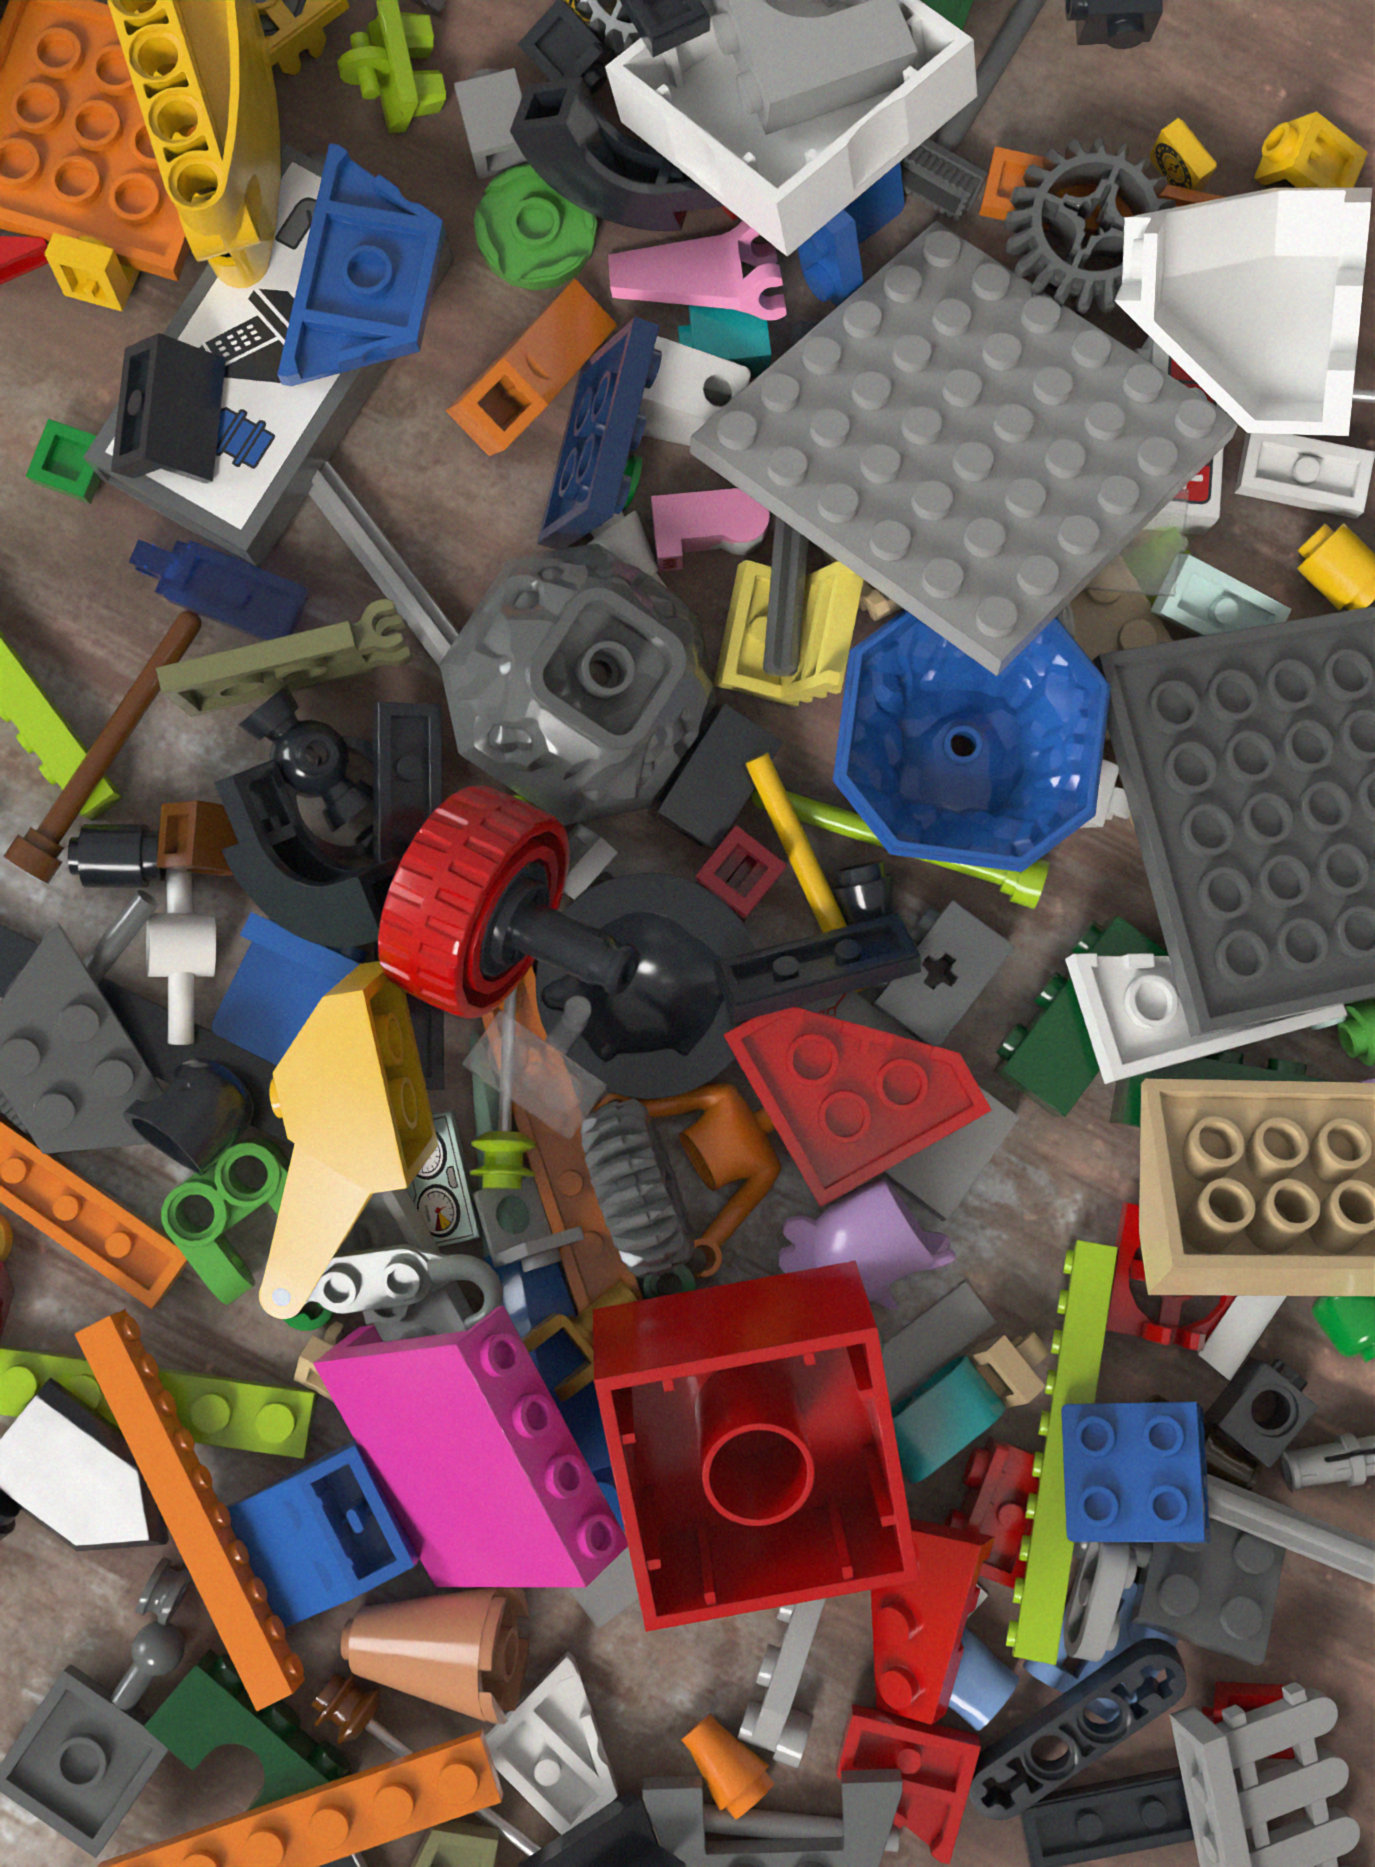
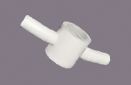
[146,869,216,1045]

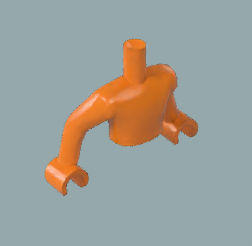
[594,1083,782,1279]

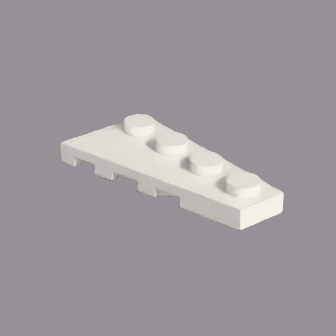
[1065,954,1347,1084]

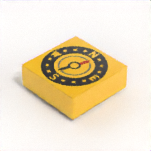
[1149,118,1217,192]

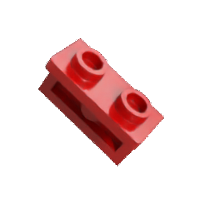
[943,1435,1039,1589]

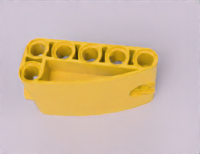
[107,0,281,288]

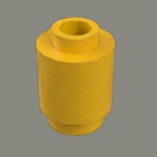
[1296,523,1375,611]

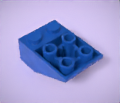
[226,1440,420,1628]

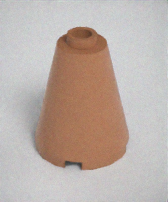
[341,1587,529,1725]

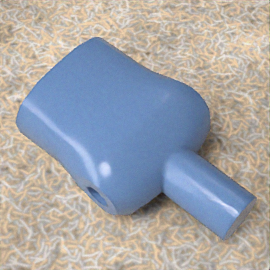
[948,1626,1019,1731]

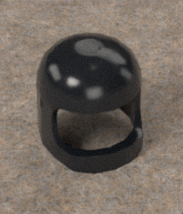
[123,1057,254,1176]

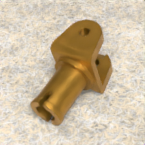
[521,1280,638,1402]

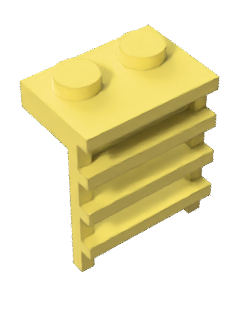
[714,560,864,707]

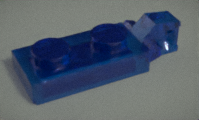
[129,539,310,641]

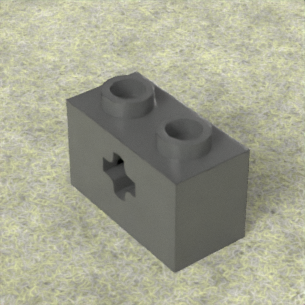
[870,900,1014,1047]

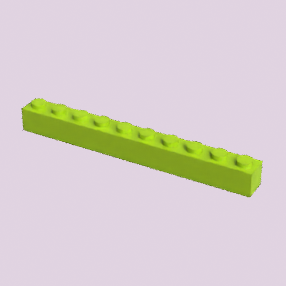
[0,630,124,821]
[1006,1240,1118,1665]

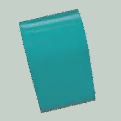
[891,1354,1006,1484]

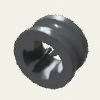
[135,1557,192,1627]

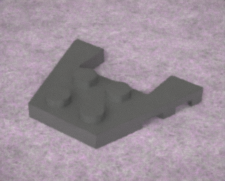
[642,1769,903,1867]

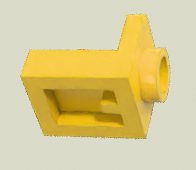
[1254,111,1368,188]
[45,233,140,312]

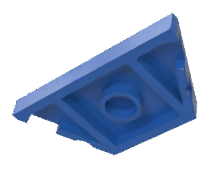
[277,143,446,386]

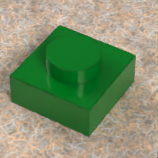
[26,418,101,504]

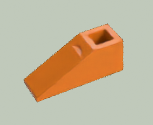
[445,278,617,456]

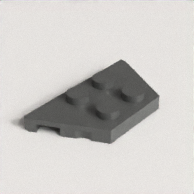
[0,922,164,1154]

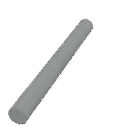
[640,1797,900,1852]

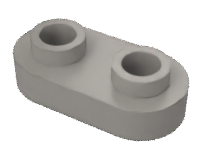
[1063,1542,1137,1662]

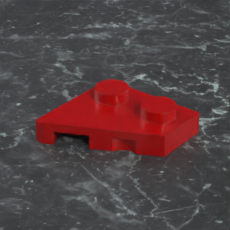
[836,1703,981,1865]

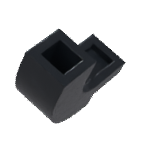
[510,77,724,231]
[214,759,400,947]

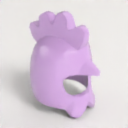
[778,1178,956,1311]

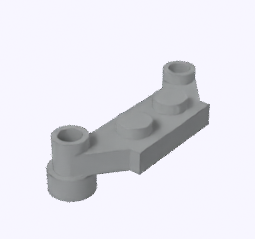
[737,1598,826,1768]

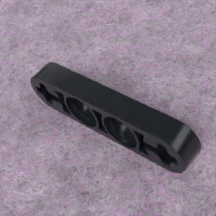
[969,1638,1187,1820]

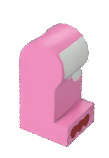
[651,488,770,572]

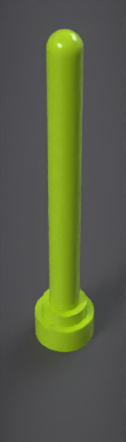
[752,788,1050,909]

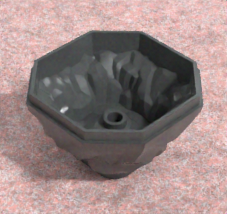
[440,543,717,825]

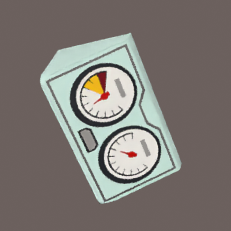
[406,1111,482,1247]

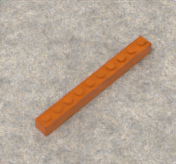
[75,1309,305,1711]

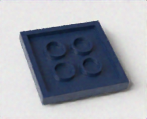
[537,317,662,550]

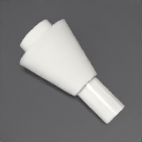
[587,510,667,588]

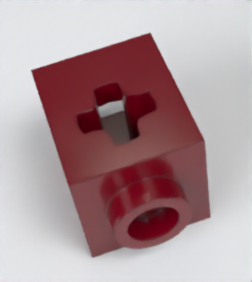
[695,825,787,922]

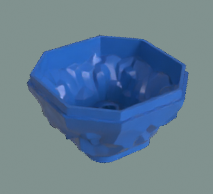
[833,609,1111,872]

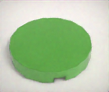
[474,164,598,291]

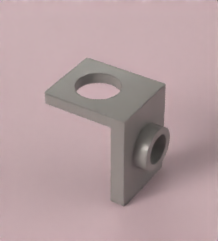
[473,1177,585,1272]

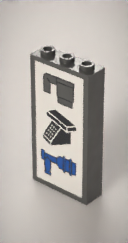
[83,144,454,570]

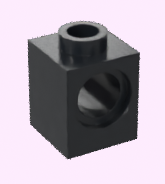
[1204,1357,1319,1468]

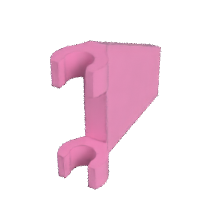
[608,221,787,320]

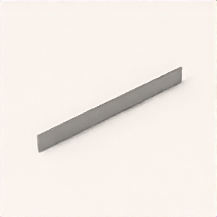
[568,1281,996,1629]

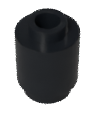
[68,824,166,888]

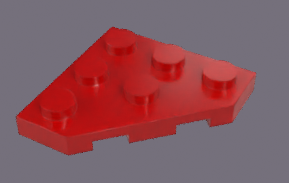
[723,1007,992,1207]

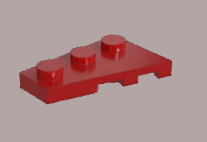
[871,1518,995,1725]

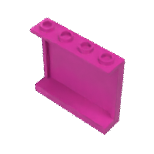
[313,1306,628,1588]

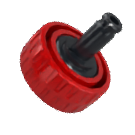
[378,786,640,1018]

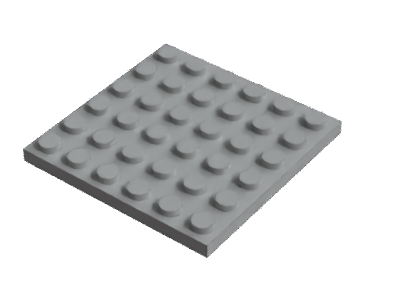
[690,221,1238,676]

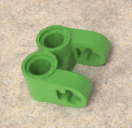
[161,1137,290,1305]

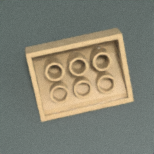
[1139,1079,1375,1296]

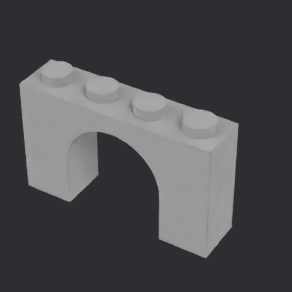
[711,0,918,135]

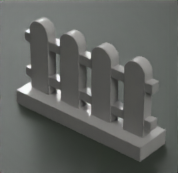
[1169,1682,1360,1867]

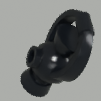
[238,684,374,860]

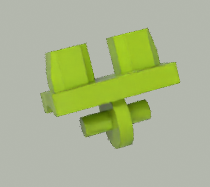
[337,0,446,133]

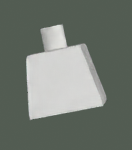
[639,336,751,446]

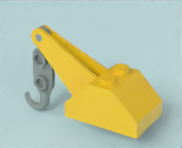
[259,961,503,1329]

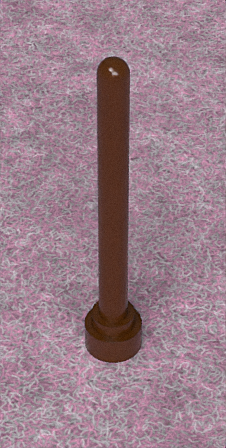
[4,610,202,884]

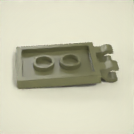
[156,599,413,717]

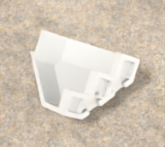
[1115,188,1373,436]

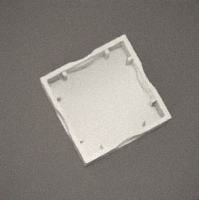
[605,0,978,256]

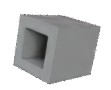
[454,68,529,180]

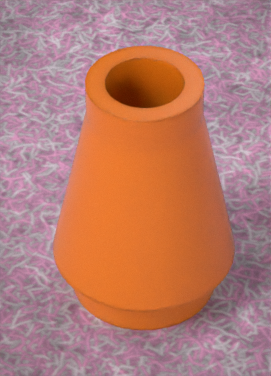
[681,1713,775,1820]

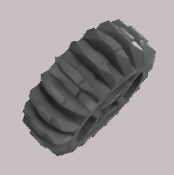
[1004,136,1176,315]
[580,1098,695,1278]

